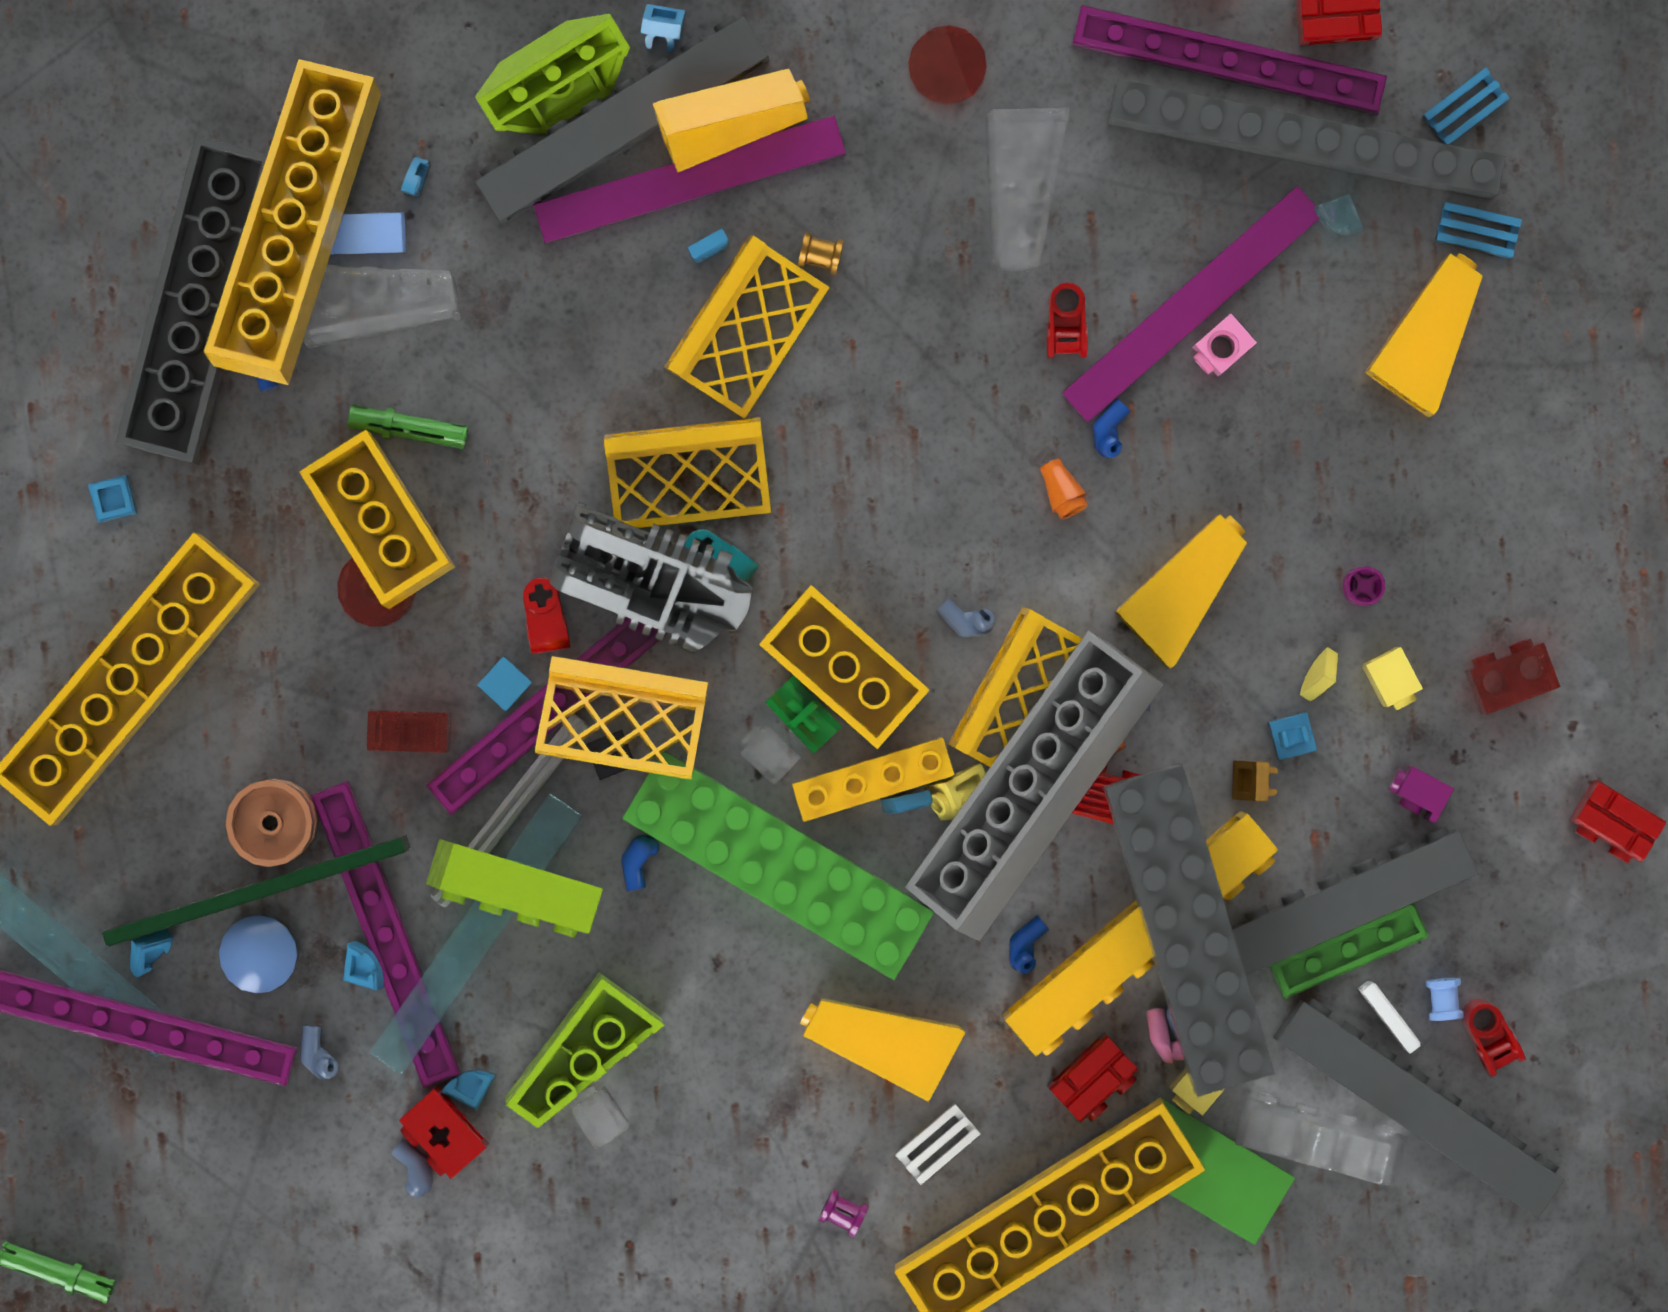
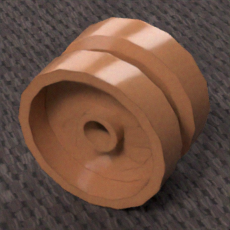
[225,778,319,867]

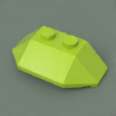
[475,14,630,135]

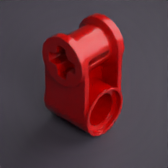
[1046,282,1088,358]
[523,577,571,655]
[1462,999,1526,1078]

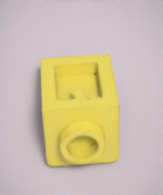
[926,763,986,821]

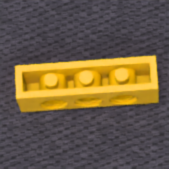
[792,737,955,822]

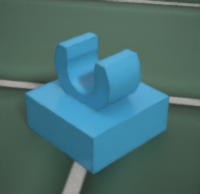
[641,4,686,52]
[1268,712,1317,760]

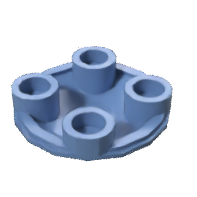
[219,914,299,993]

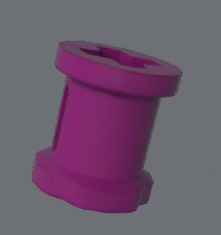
[818,1189,869,1238]

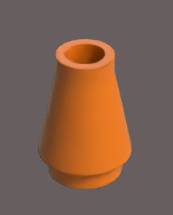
[1040,458,1088,520]

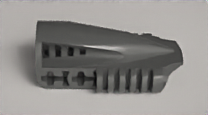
[549,502,753,653]

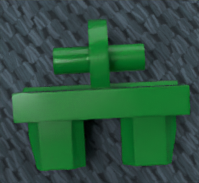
[765,675,842,754]

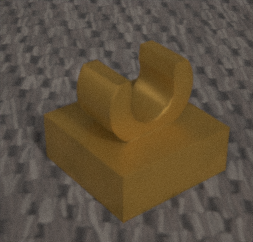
[1232,760,1278,801]

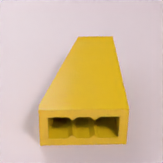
[653,68,810,172]
[1364,253,1483,417]
[1114,514,1247,669]
[800,998,966,1102]

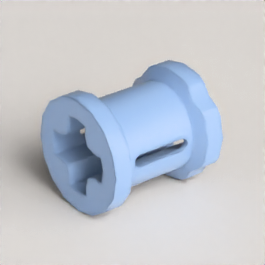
[1426,978,1464,1021]

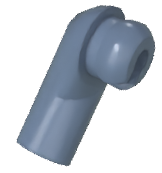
[936,598,995,637]
[300,1025,339,1080]
[391,1139,433,1198]

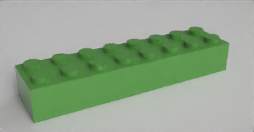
[622,750,935,980]

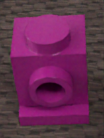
[1388,765,1454,823]

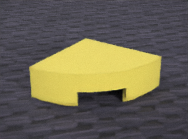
[1300,647,1338,702]

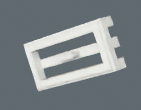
[1357,980,1421,1054]
[895,1103,980,1185]

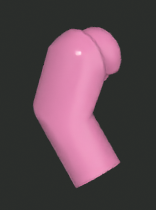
[1146,1008,1184,1064]

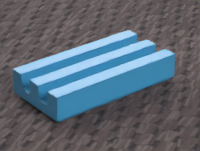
[1422,67,1510,145]
[1435,202,1522,259]

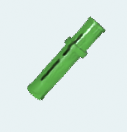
[347,404,469,450]
[0,1241,116,1304]

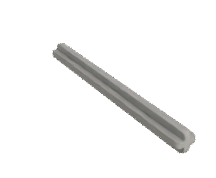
[431,714,588,907]

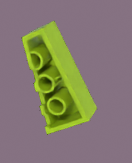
[426,839,603,938]
[504,972,665,1128]

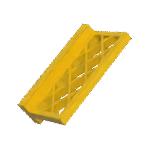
[664,235,830,419]
[604,417,771,528]
[948,606,1083,767]
[535,656,708,780]

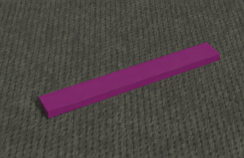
[1072,5,1387,116]
[534,115,846,244]
[1061,186,1323,423]
[426,617,669,815]
[311,781,461,1088]
[0,970,298,1087]

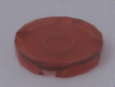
[908,25,987,105]
[337,558,416,627]

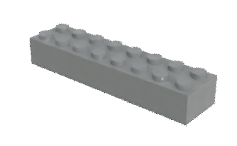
[905,630,1164,941]

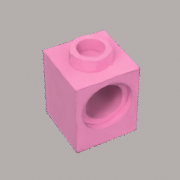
[1192,314,1257,376]

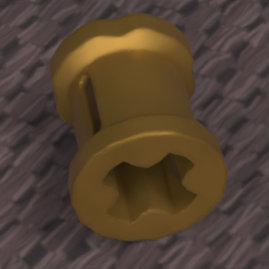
[798,231,844,275]

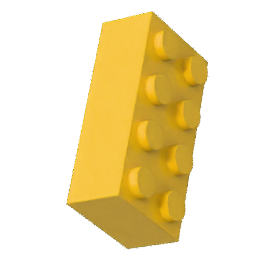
[299,430,455,609]
[759,585,930,749]

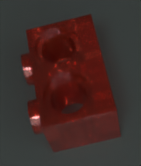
[1464,638,1561,715]
[367,710,452,753]

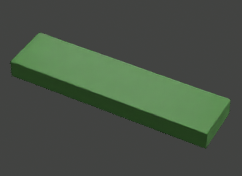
[1270,903,1429,999]

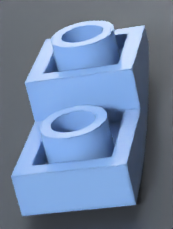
[331,212,406,254]

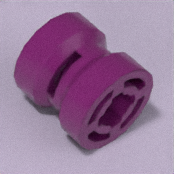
[1342,566,1386,606]

